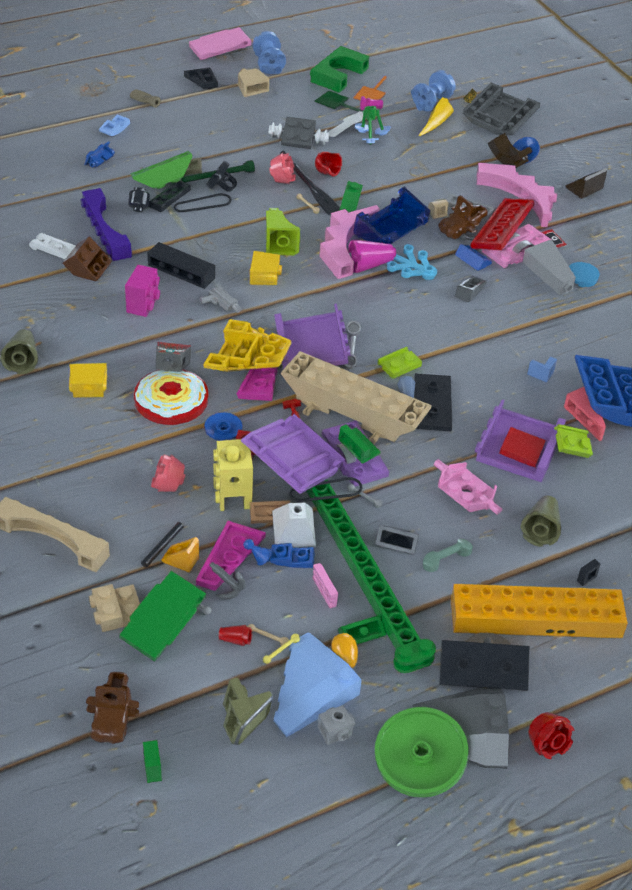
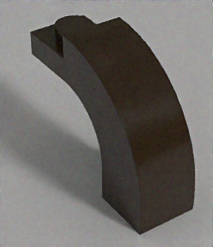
[487,133,532,168]

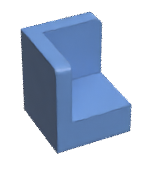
[527,357,557,382]

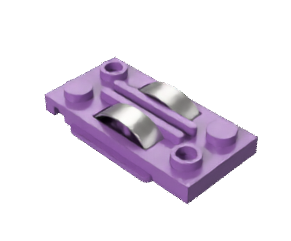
[322,420,389,487]

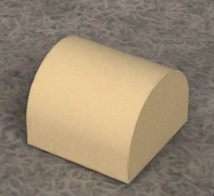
[428,199,448,219]

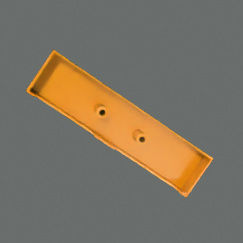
[451,584,628,638]

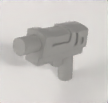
[200,286,242,313]

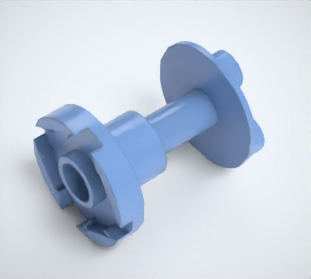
[252,31,286,74]
[411,70,456,111]

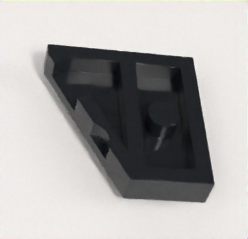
[184,67,218,89]

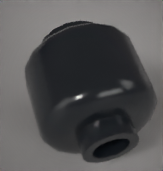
[128,187,150,212]

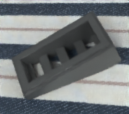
[455,275,487,302]

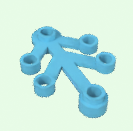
[387,244,437,280]

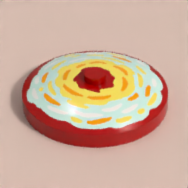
[134,369,208,425]

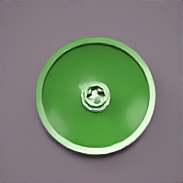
[375,707,468,797]

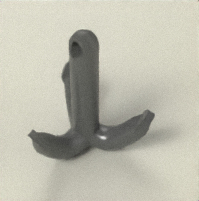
[209,562,245,600]

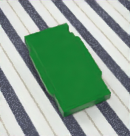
[119,571,206,662]

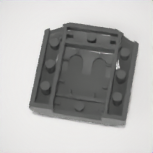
[463,82,541,135]

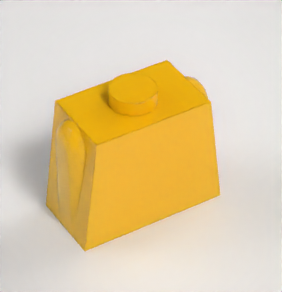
[250,251,282,285]
[69,363,108,398]

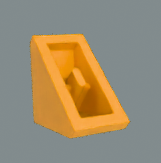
[161,537,199,573]

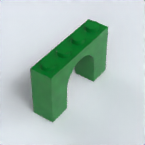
[310,46,369,93]

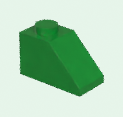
[339,181,363,213]

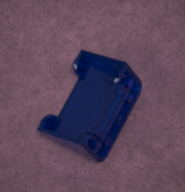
[353,186,431,245]

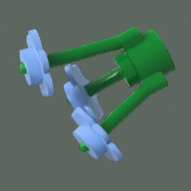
[355,106,391,145]

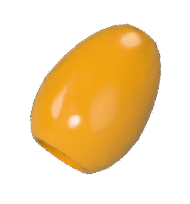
[331,633,358,668]

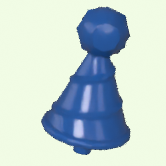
[243,539,272,566]

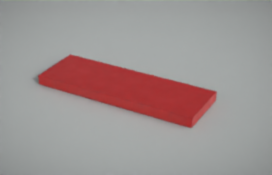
[470,198,535,250]

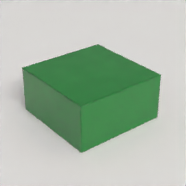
[143,740,162,783]

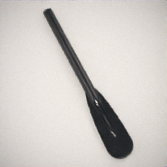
[280,150,340,215]

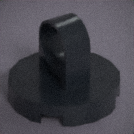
[206,160,237,192]

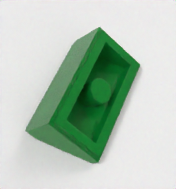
[337,615,387,644]

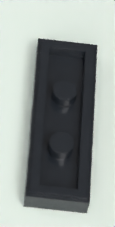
[149,181,191,212]

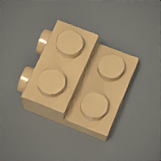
[89,584,140,632]

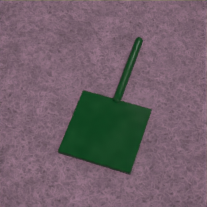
[315,90,363,112]

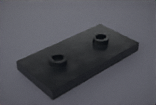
[414,373,452,431]
[439,640,530,691]

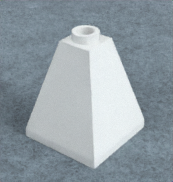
[272,503,316,548]

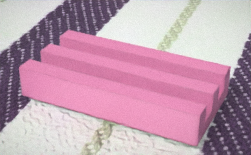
[312,563,338,608]

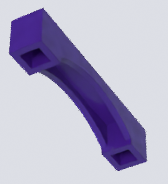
[80,188,132,261]

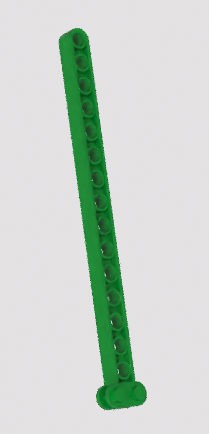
[306,479,436,673]

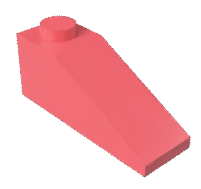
[564,387,606,441]

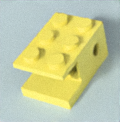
[213,439,253,511]

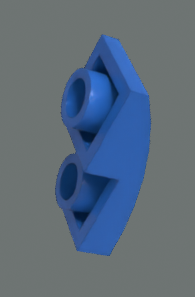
[270,543,315,568]

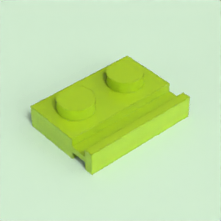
[378,346,422,379]
[554,424,593,458]

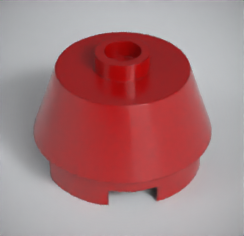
[528,712,575,759]

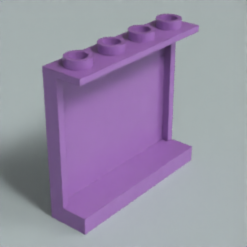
[274,303,351,369]
[475,400,566,482]

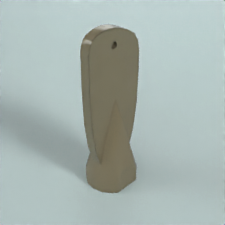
[130,89,161,108]

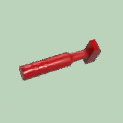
[282,399,301,419]

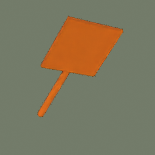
[353,76,386,100]

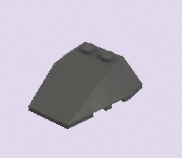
[412,688,509,769]

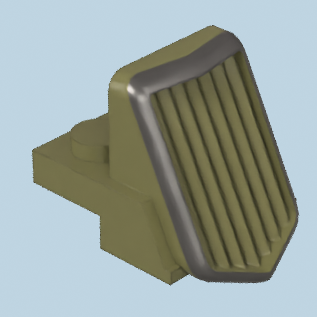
[223,677,273,746]

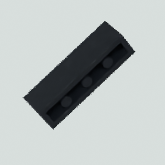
[147,242,215,289]

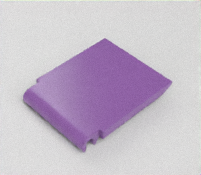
[241,414,345,494]

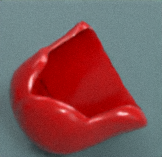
[315,152,342,177]

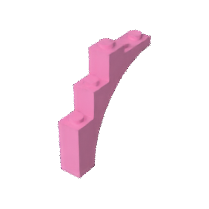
[476,163,557,227]
[319,205,380,279]

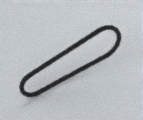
[174,193,232,212]
[289,477,363,502]

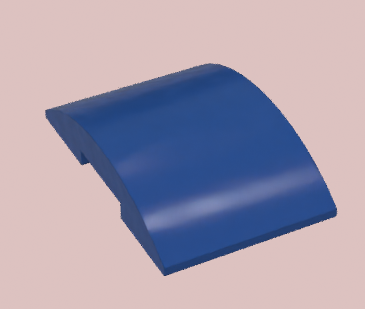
[574,355,632,427]

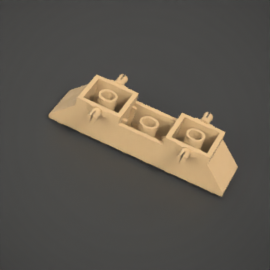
[281,351,431,444]

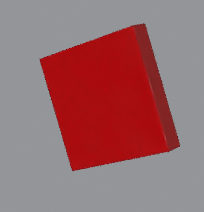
[499,427,546,467]

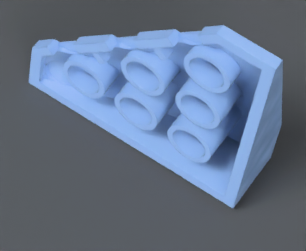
[274,632,361,737]

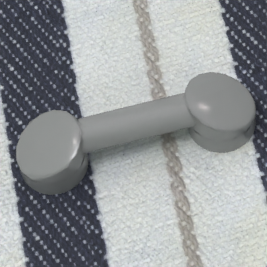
[343,321,361,369]

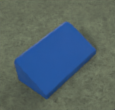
[455,244,492,271]

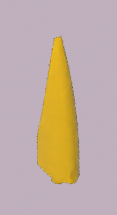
[418,97,454,136]

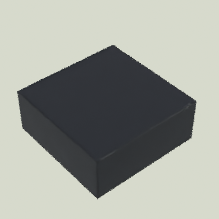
[577,559,601,586]

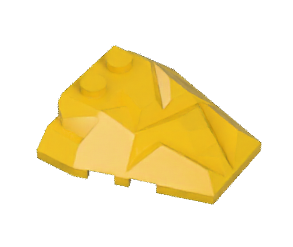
[203,319,291,372]

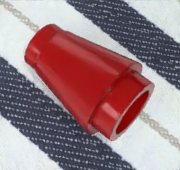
[219,625,252,646]

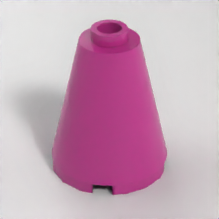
[348,240,396,273]

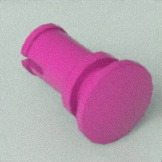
[360,96,383,110]

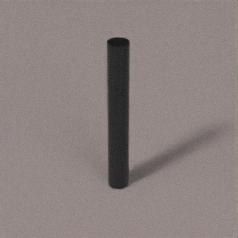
[141,522,184,568]

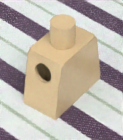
[238,68,270,97]

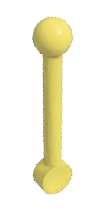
[263,634,300,664]

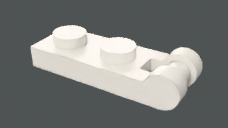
[29,233,75,259]

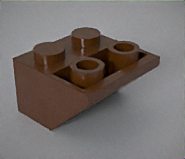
[62,236,112,282]

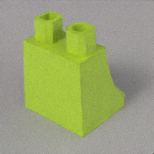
[265,208,300,255]

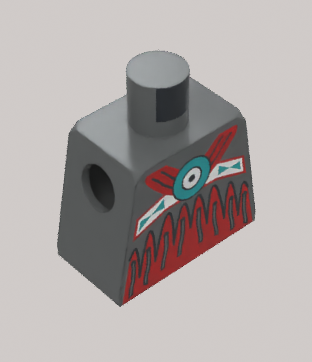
[155,342,191,372]

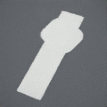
[328,112,363,137]

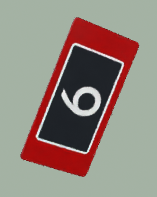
[541,229,567,248]

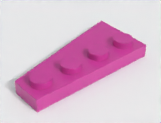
[196,521,266,591]

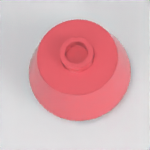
[269,153,296,184]
[151,454,185,492]

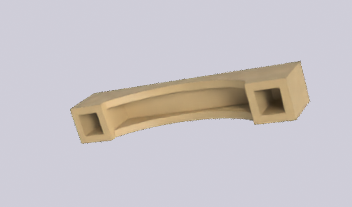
[0,497,110,572]

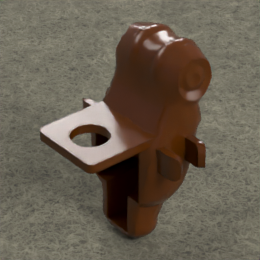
[438,195,488,239]
[86,672,139,744]

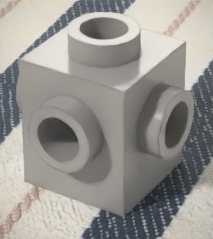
[318,705,355,745]

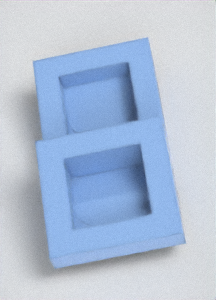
[99,114,130,136]

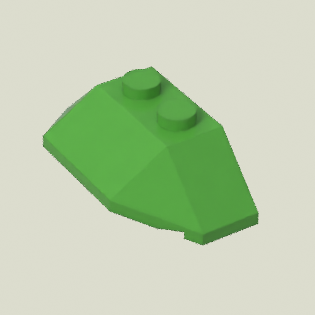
[130,151,193,189]

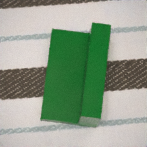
[338,424,381,464]

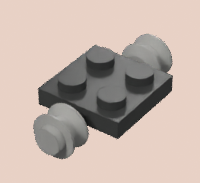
[269,116,329,149]

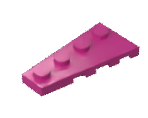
[237,367,278,401]

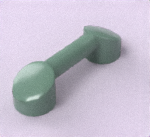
[423,538,473,572]

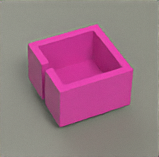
[125,265,160,317]

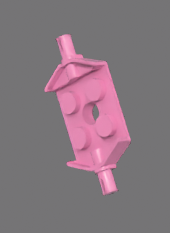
[434,459,502,515]

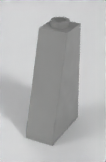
[523,240,576,295]

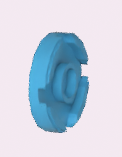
[569,262,600,287]

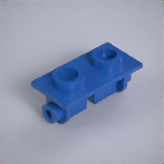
[84,141,115,168]

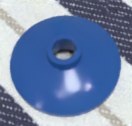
[513,137,540,164]
[204,412,243,441]

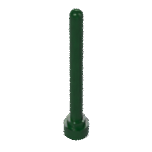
[181,160,255,183]

